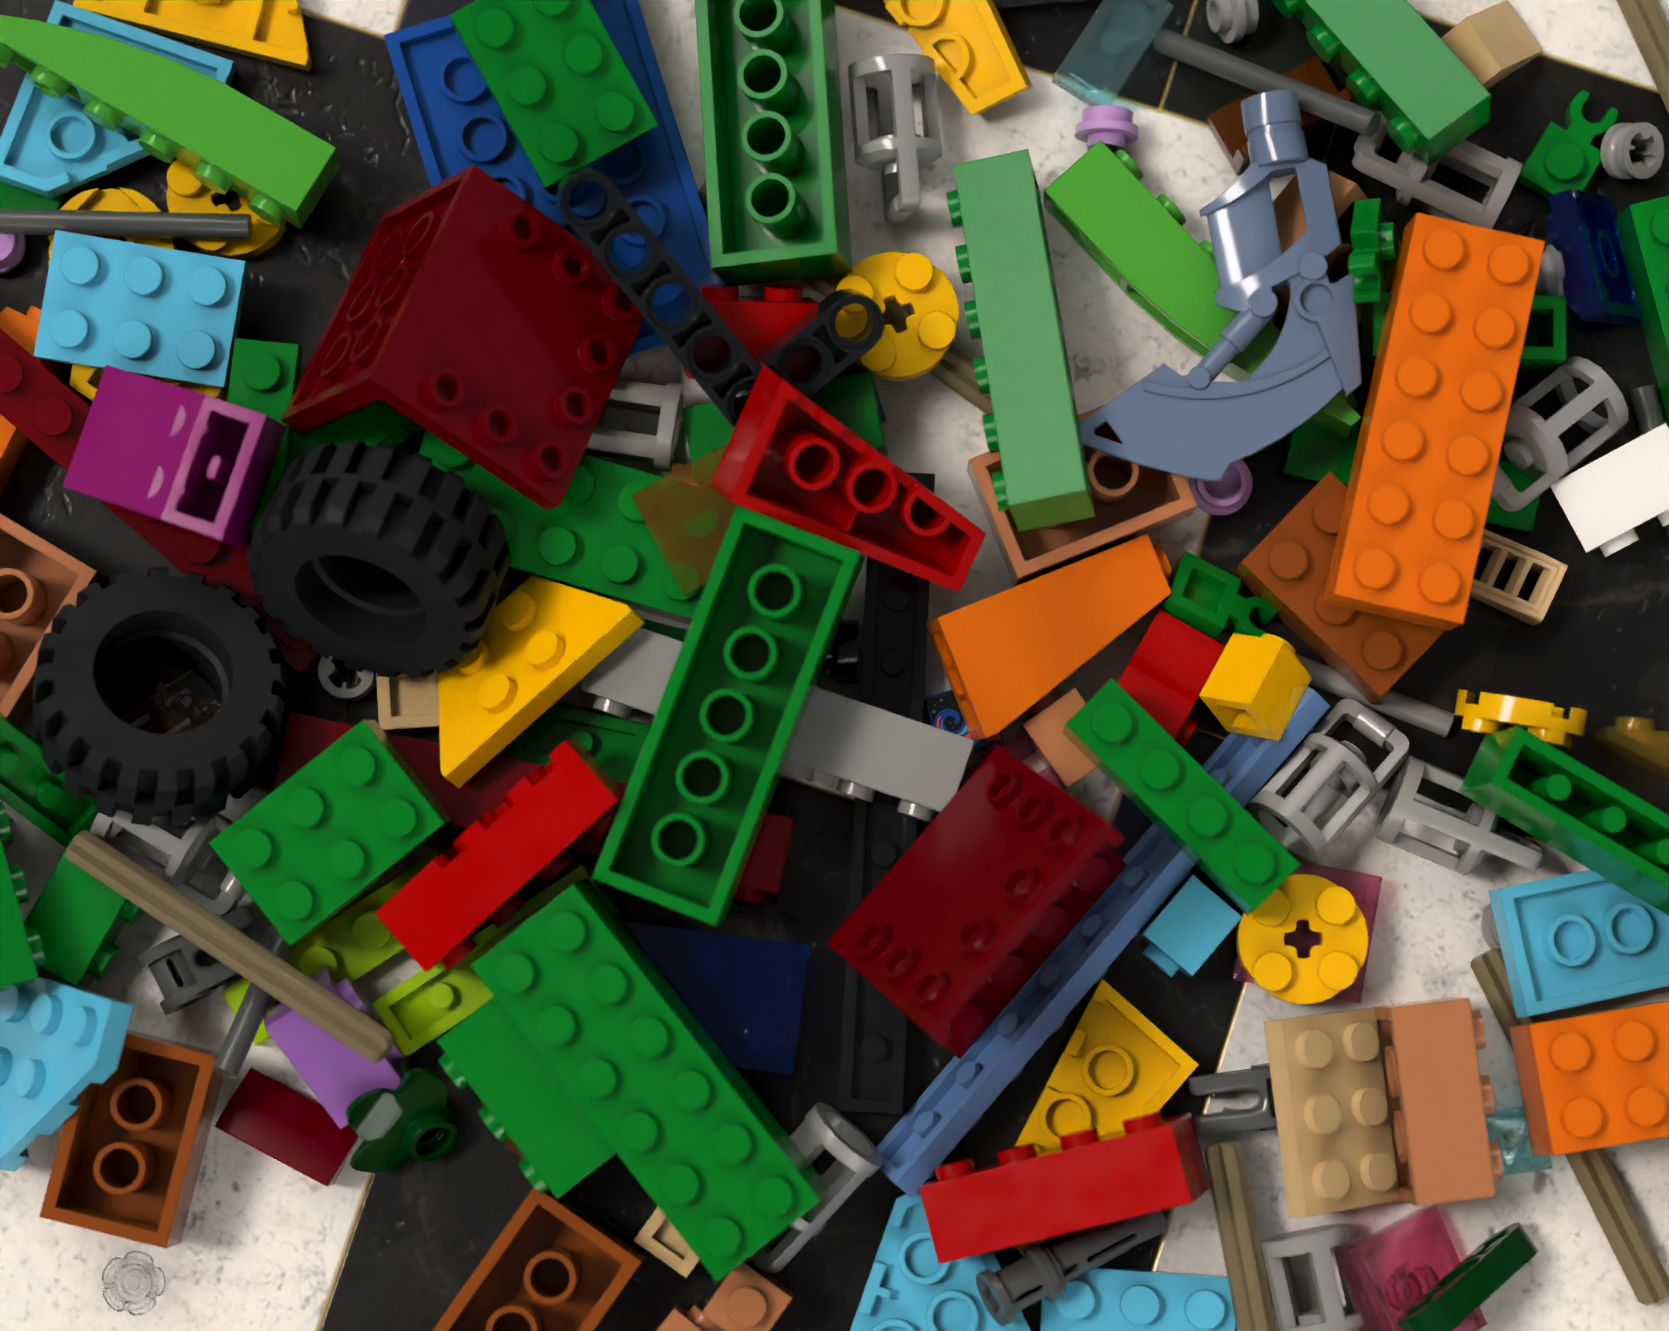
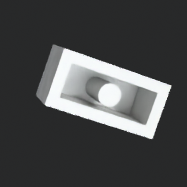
[1551,423,1669,557]

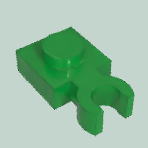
[1516,90,1618,211]
[1348,198,1398,303]
[1158,551,1277,639]

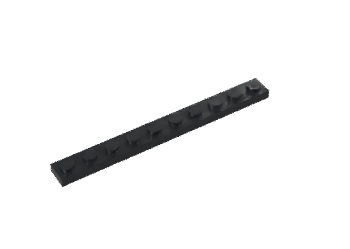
[838,472,935,1114]

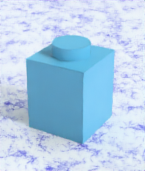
[1138,875,1242,977]

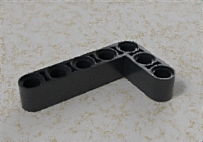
[556,167,885,427]

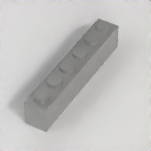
[581,627,975,823]

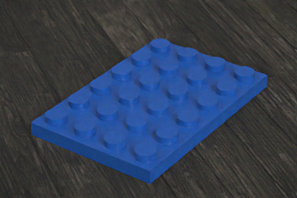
[384,0,725,359]

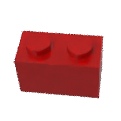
[683,284,818,379]

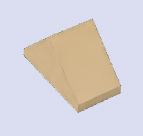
[1441,0,1543,90]

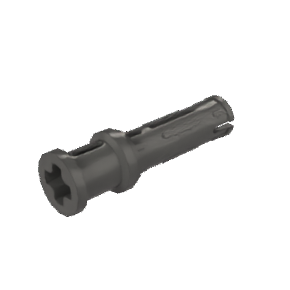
[976,1210,1167,1327]

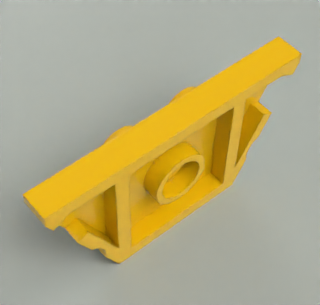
[73,0,312,72]
[438,575,645,788]

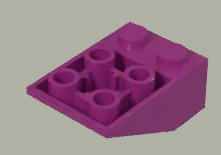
[62,365,287,549]

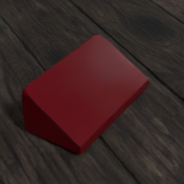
[215,1068,360,1187]

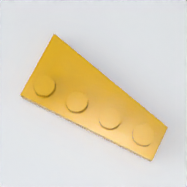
[883,0,1033,115]
[1013,979,1199,1255]

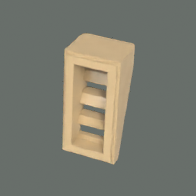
[1469,529,1568,626]

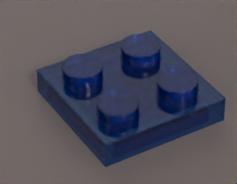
[1546,189,1643,325]

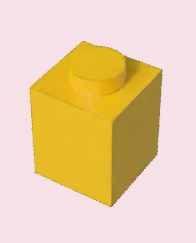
[1199,633,1312,741]

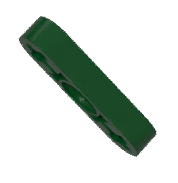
[1396,1222,1538,1331]

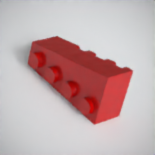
[710,364,986,593]
[374,739,624,972]
[919,1111,1211,1264]

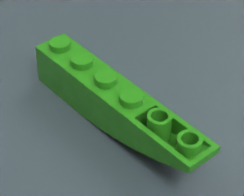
[0,15,340,229]
[1044,140,1361,439]

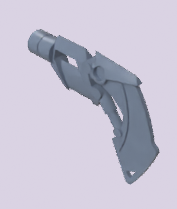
[1079,90,1362,482]

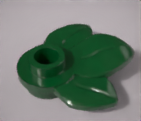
[346,1068,458,1173]

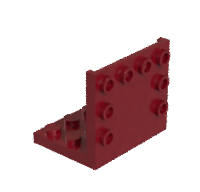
[280,165,655,511]
[827,746,1127,1059]

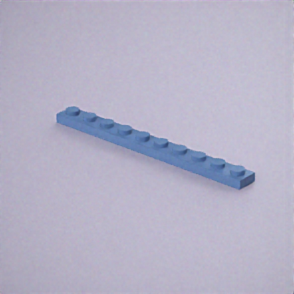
[876,687,1330,1198]

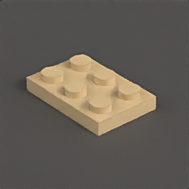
[1264,1007,1401,1218]

